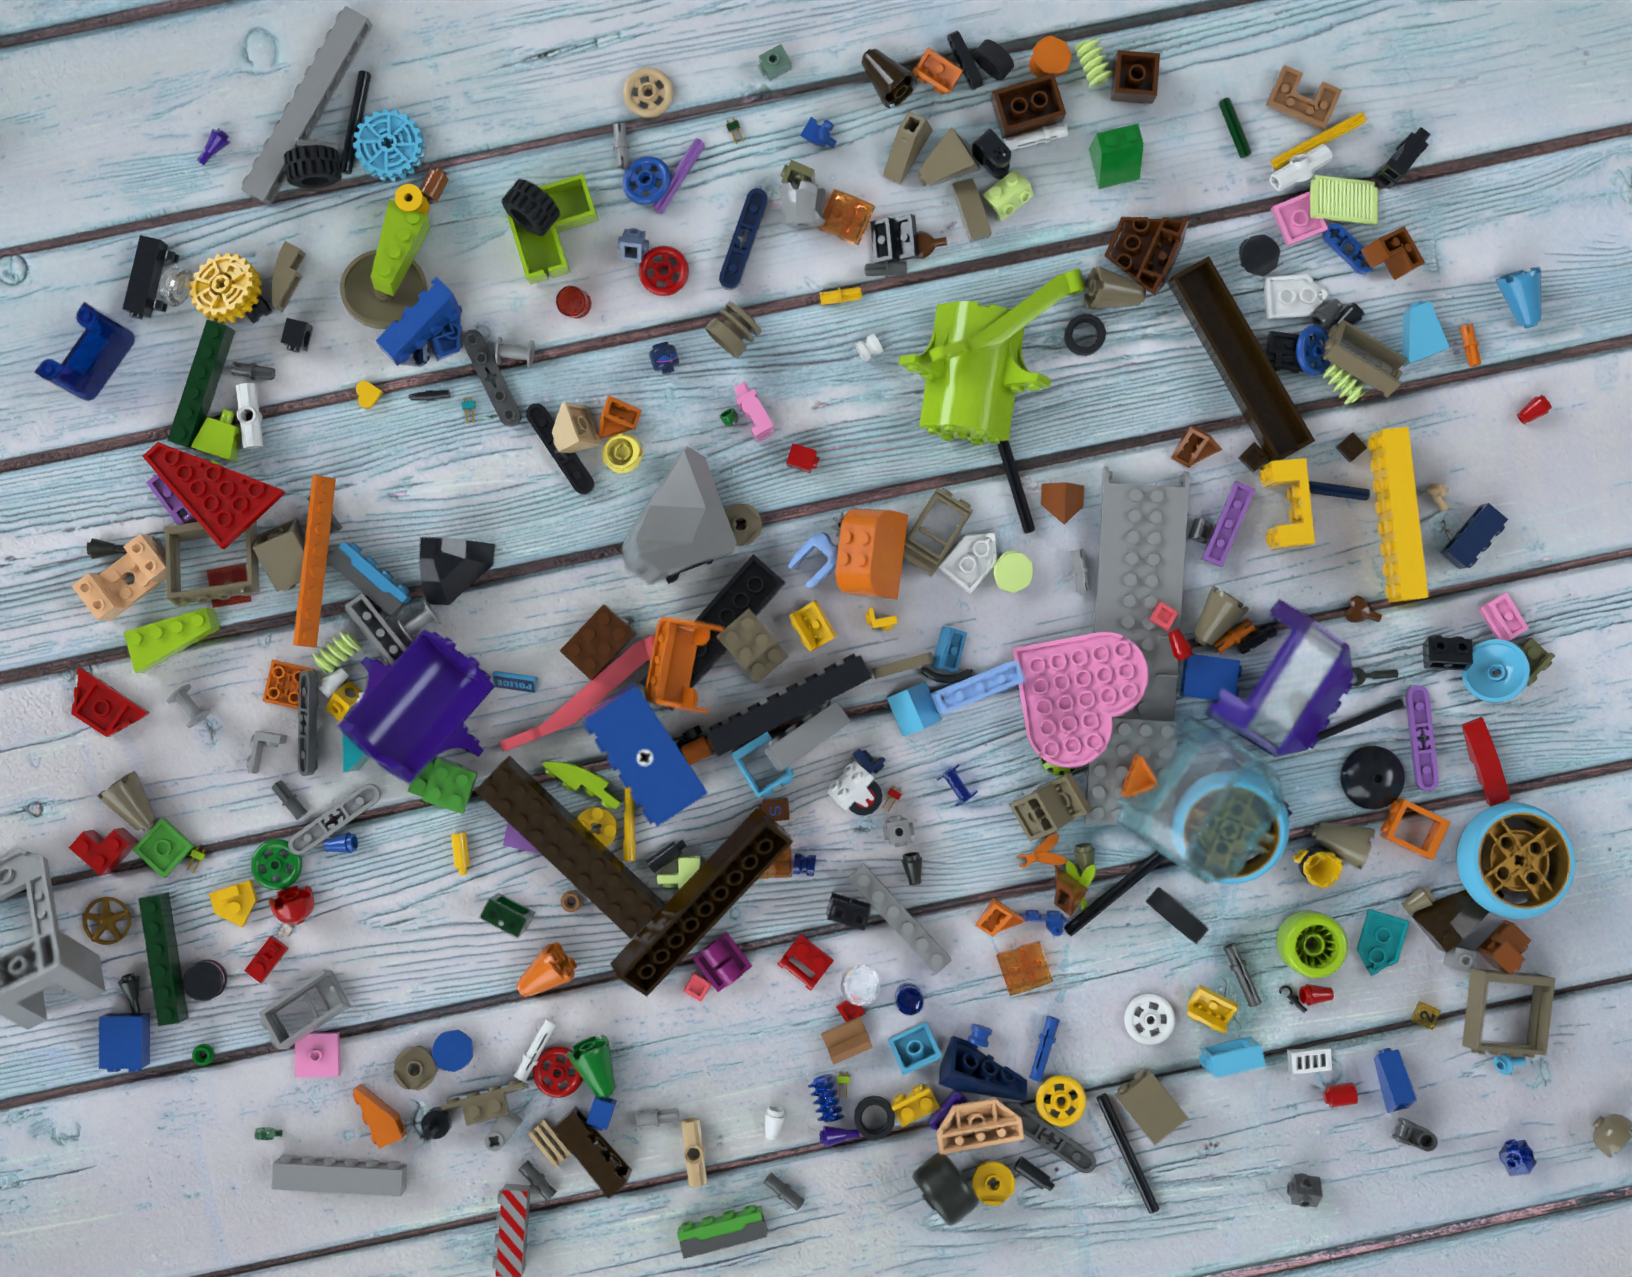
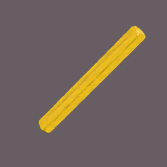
[1270,112,1367,170]

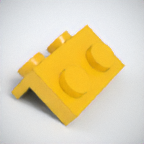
[789,600,837,652]
[1187,985,1238,1034]

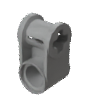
[485,1110,523,1151]

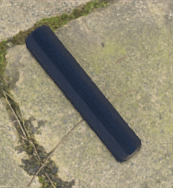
[1309,481,1370,501]

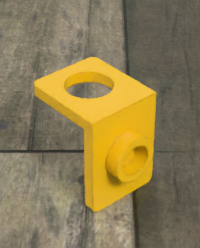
[325,681,362,722]

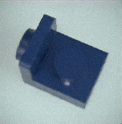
[853,749,886,774]

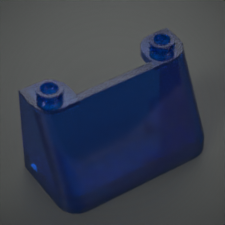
[34,302,135,401]

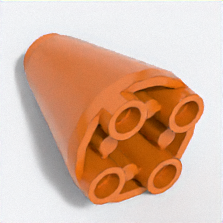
[516,942,577,997]

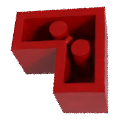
[69,828,139,876]

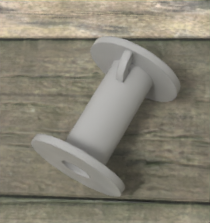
[495,337,535,368]
[398,601,442,642]
[166,684,211,728]

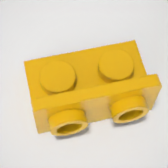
[890,1083,940,1127]

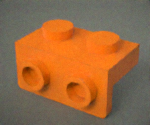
[912,47,964,95]

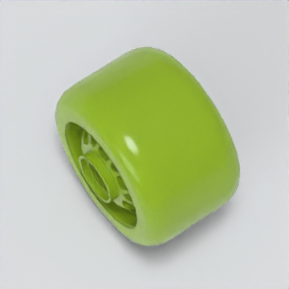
[1276,910,1348,978]

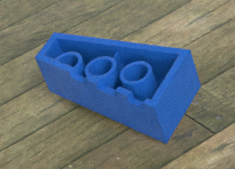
[376,276,462,366]

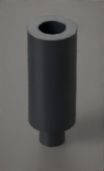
[646,839,687,873]
[1013,1156,1055,1191]

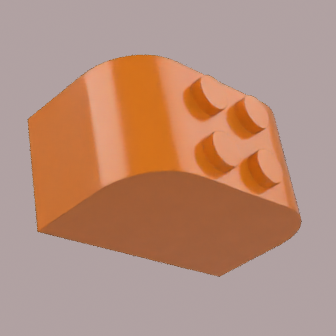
[835,508,908,600]

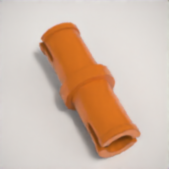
[1213,619,1256,654]

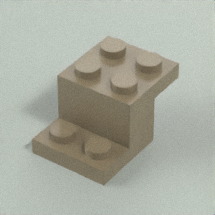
[716,608,789,684]
[1009,773,1092,841]

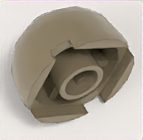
[1593,1114,1632,1158]

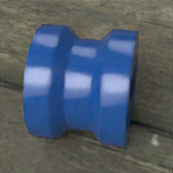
[967,1024,993,1047]

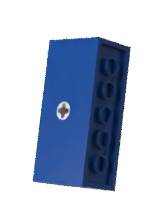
[583,682,707,827]

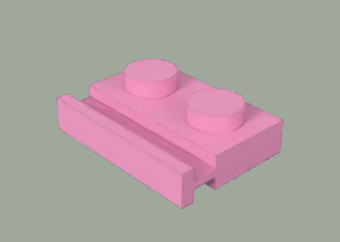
[1477,592,1529,641]

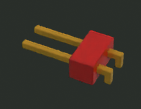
[882,786,902,812]

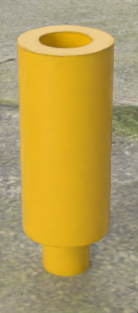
[451,832,470,876]

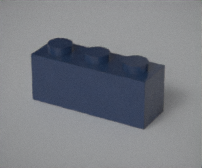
[1440,503,1508,569]

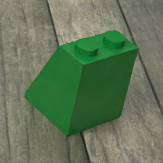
[1089,123,1144,189]

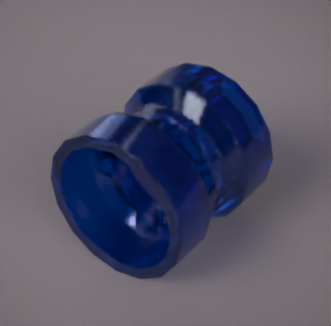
[793,853,816,877]

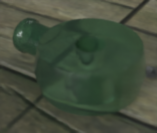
[254,1127,283,1140]

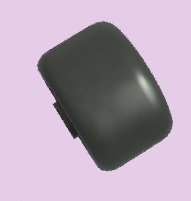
[912,1152,979,1226]

